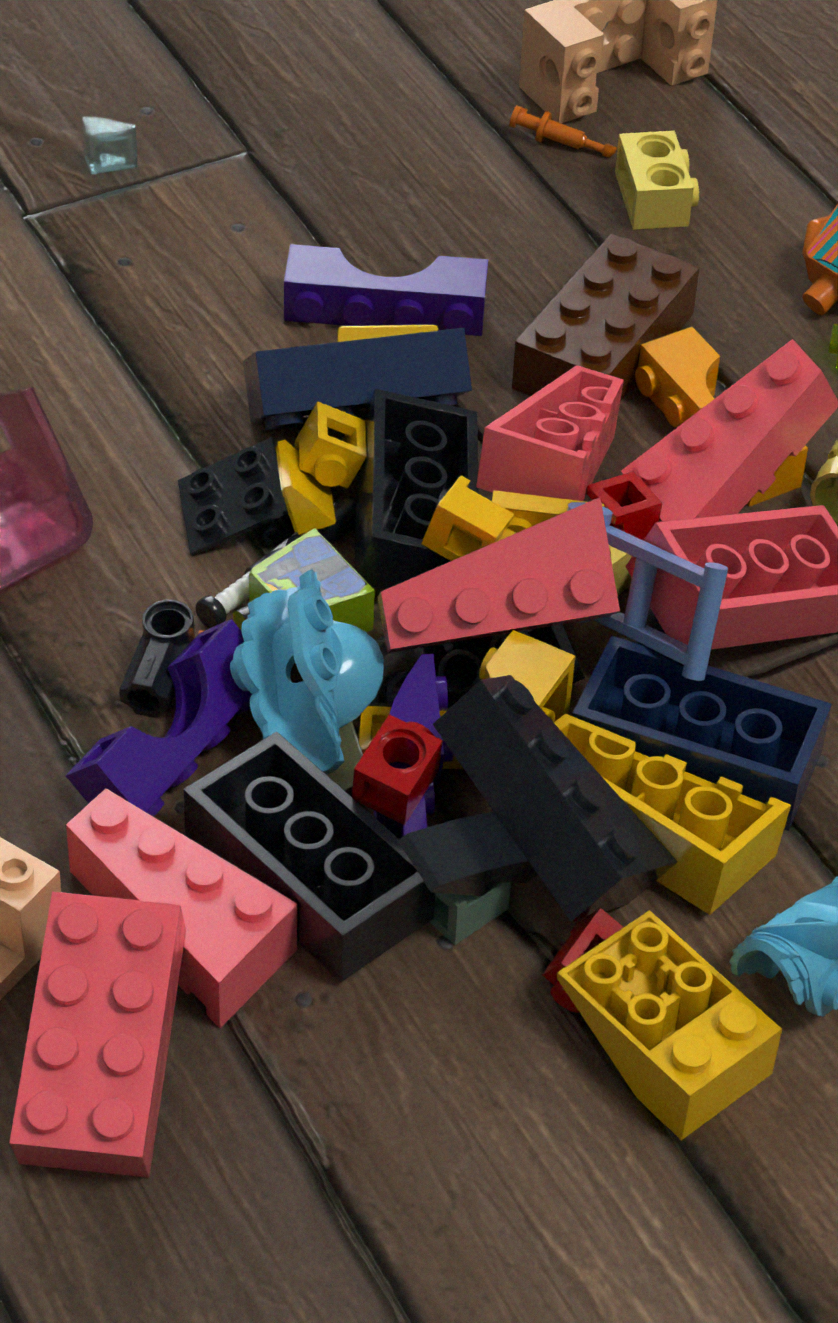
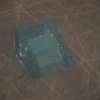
[82,117,138,174]

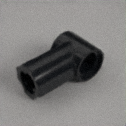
[119,599,195,718]

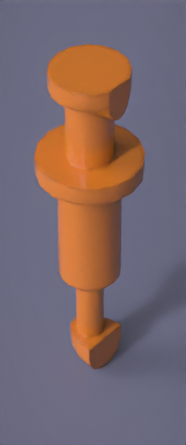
[509,105,618,157]

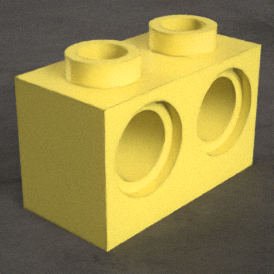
[615,131,699,230]

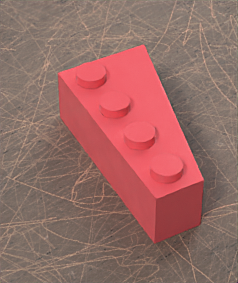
[476,365,624,501]
[66,788,297,1028]

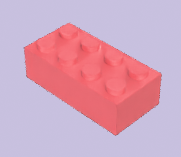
[625,505,838,650]
[9,891,186,1178]

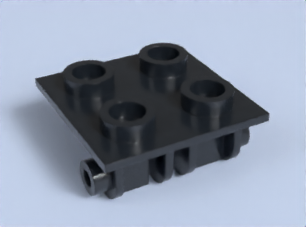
[178,437,289,557]

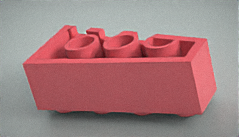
[621,339,838,522]
[377,497,620,653]

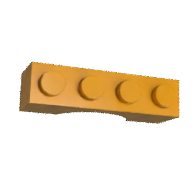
[635,327,808,507]

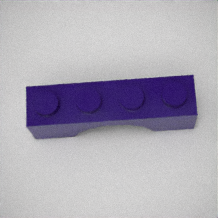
[284,244,488,336]
[66,619,252,816]

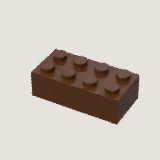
[512,234,700,402]

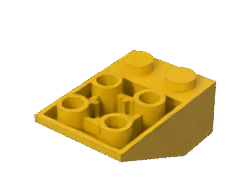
[557,910,782,1141]

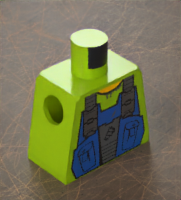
[233,529,375,632]

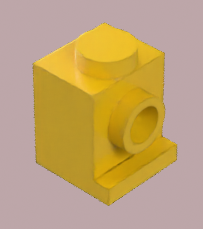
[295,401,367,489]
[421,476,516,561]

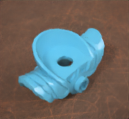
[230,569,384,774]
[729,876,838,1017]

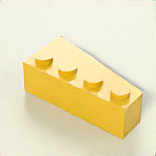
[554,713,791,915]

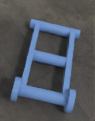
[567,502,728,681]

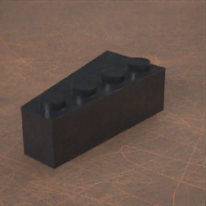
[432,675,678,922]

